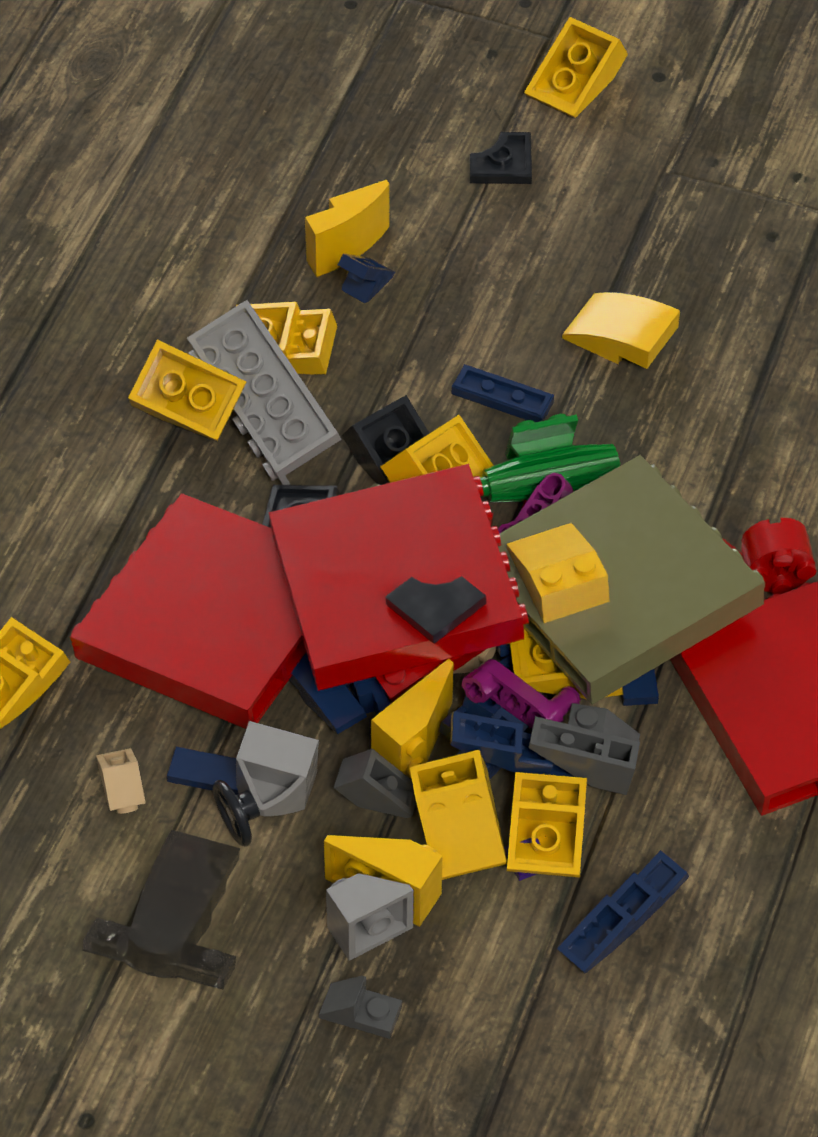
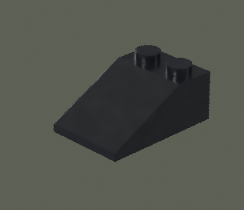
[341,395,430,485]

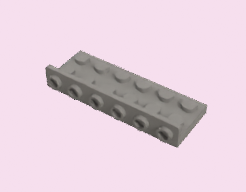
[187,300,342,485]

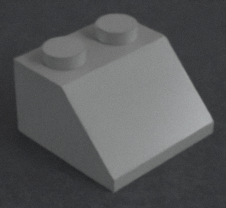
[326,873,414,961]

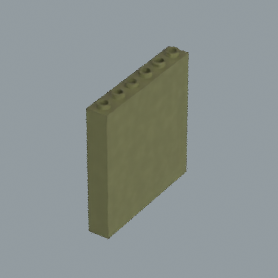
[498,455,765,704]

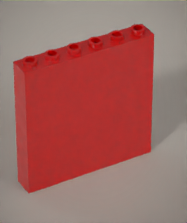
[268,464,529,691]
[70,493,306,729]
[670,581,818,816]

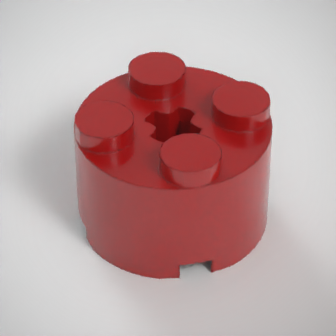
[741,518,817,594]

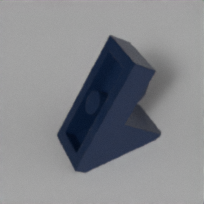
[338,254,395,303]

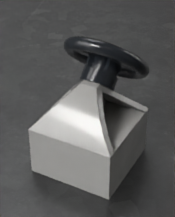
[213,721,319,847]

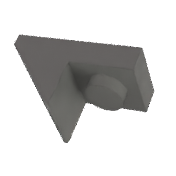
[319,976,402,1039]

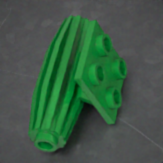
[480,414,620,502]

